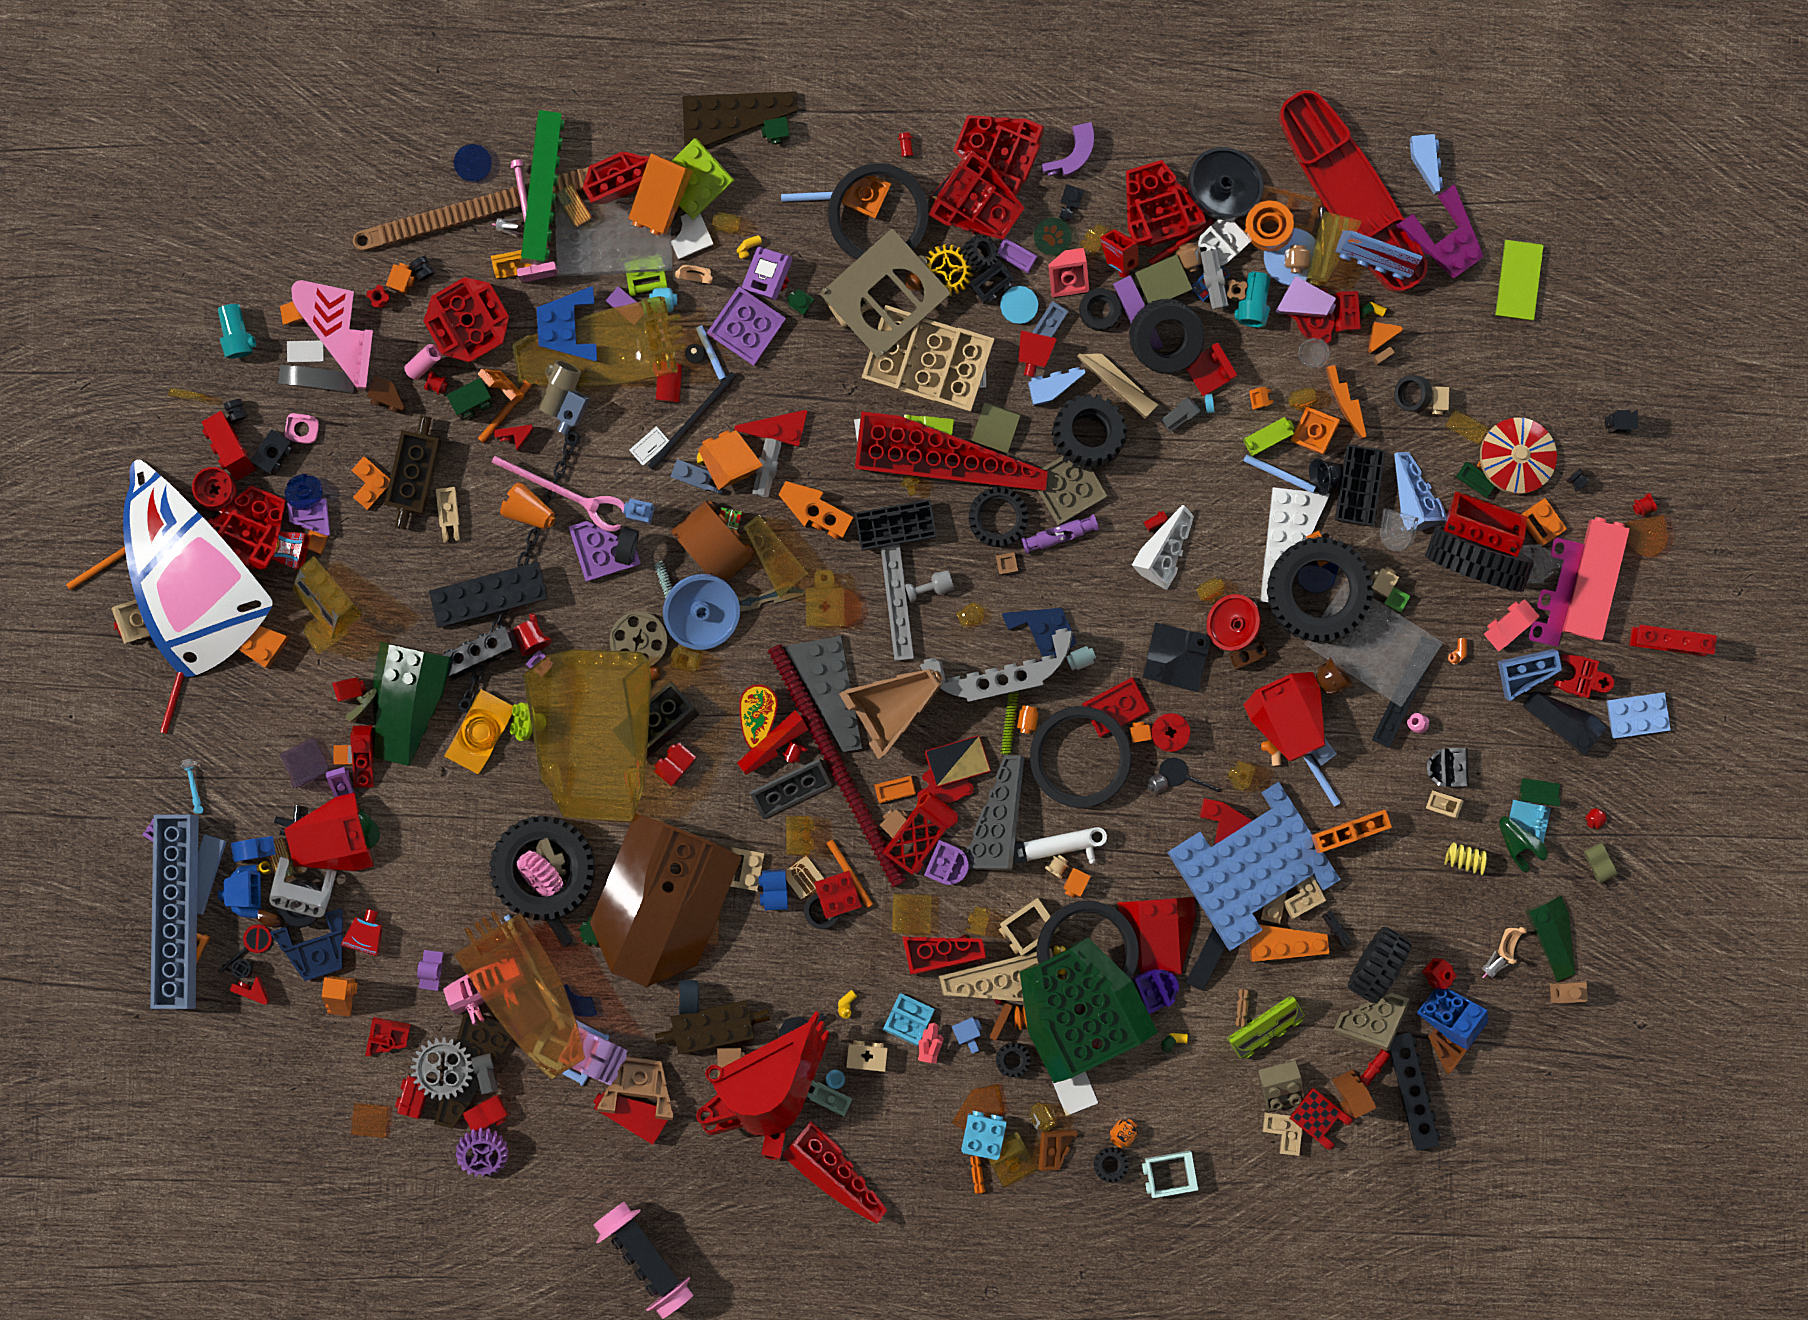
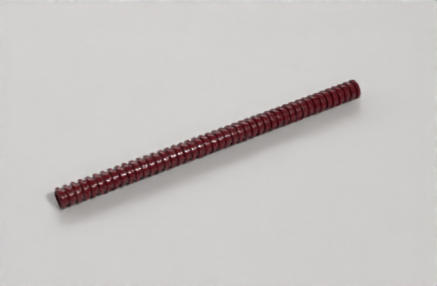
[767,644,906,888]

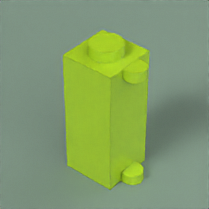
[1243,417,1295,457]

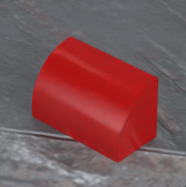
[656,361,682,403]

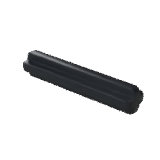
[538,895,572,947]

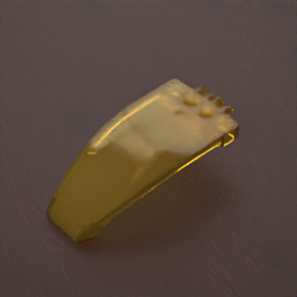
[512,296,685,387]

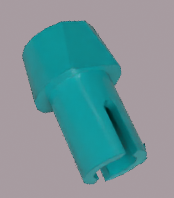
[1235,271,1271,328]
[217,304,256,359]

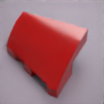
[365,1017,411,1057]

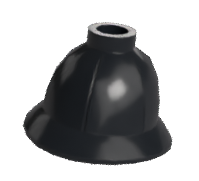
[1309,458,1343,496]

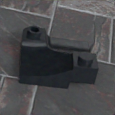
[1142,622,1210,692]

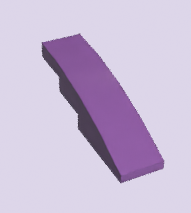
[1113,276,1163,350]

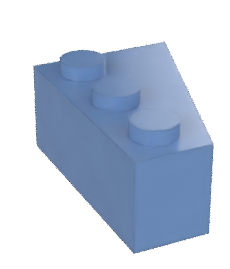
[1498,649,1562,701]

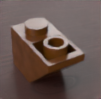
[367,376,406,414]

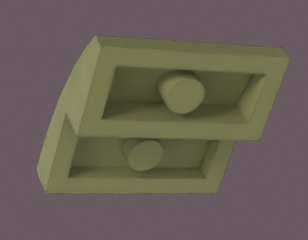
[971,402,1021,453]

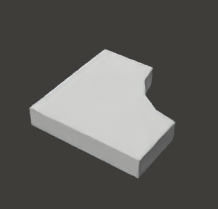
[671,214,714,259]

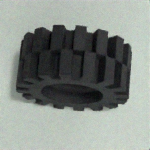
[962,234,999,272]
[996,1042,1031,1078]
[1093,1147,1129,1183]

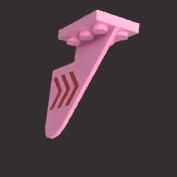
[291,280,373,391]

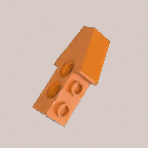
[778,481,854,540]
[1311,809,1392,853]

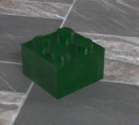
[446,377,495,420]

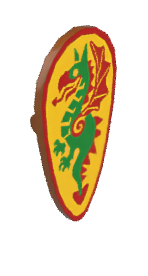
[739,684,778,749]

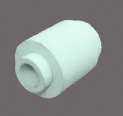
[1066,646,1096,670]

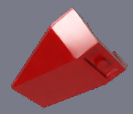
[1243,672,1325,762]
[284,792,374,871]

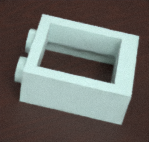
[1142,1150,1198,1198]

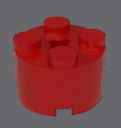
[1150,713,1190,752]

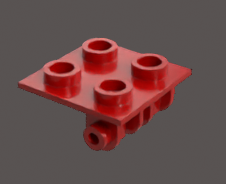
[814,870,862,919]

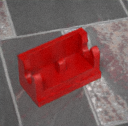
[1333,291,1361,332]

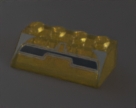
[293,556,363,639]

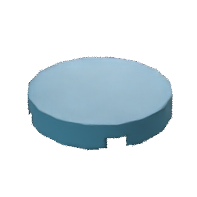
[1000,286,1038,325]

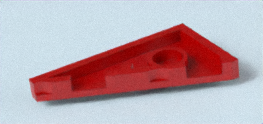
[734,410,808,447]

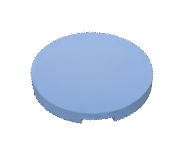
[1264,228,1321,285]

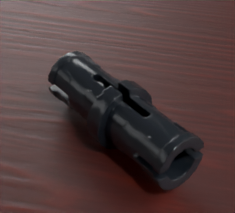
[1321,910,1352,949]

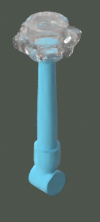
[179,758,203,814]

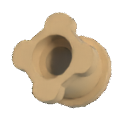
[1045,855,1069,879]

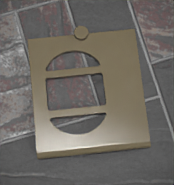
[819,229,951,359]

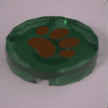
[1034,217,1072,256]

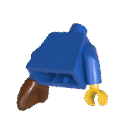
[218,861,281,928]

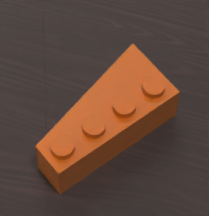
[238,626,290,669]

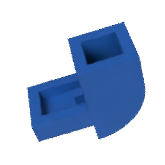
[231,836,276,862]

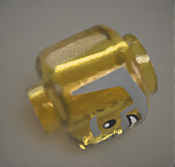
[1029,1102,1057,1132]

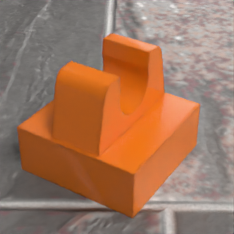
[1249,387,1273,410]

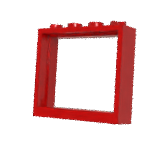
[1444,491,1528,557]

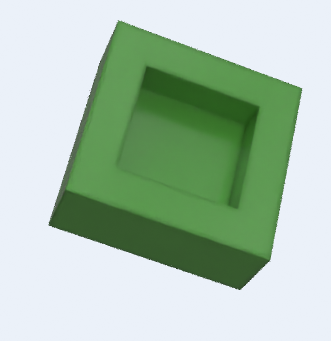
[1384,587,1410,613]

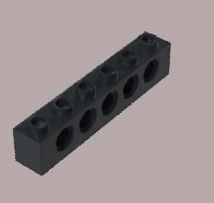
[1389,1032,1441,1151]

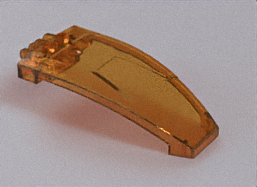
[454,911,585,1079]

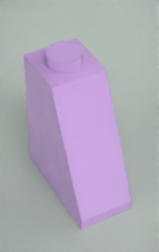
[1275,276,1336,317]

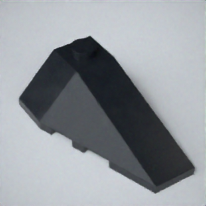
[1522,691,1606,756]

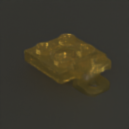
[806,570,845,627]

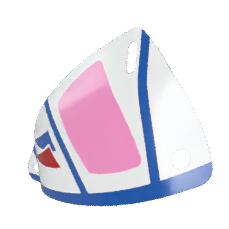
[123,460,272,677]

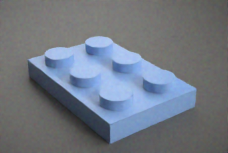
[1607,692,1670,739]

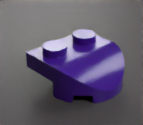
[1132,969,1179,1014]

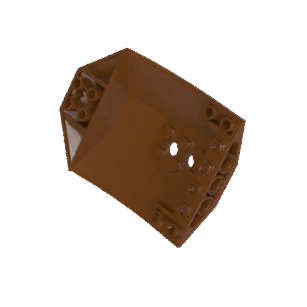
[590,813,742,987]

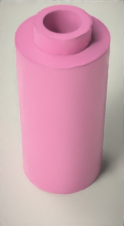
[405,344,442,380]

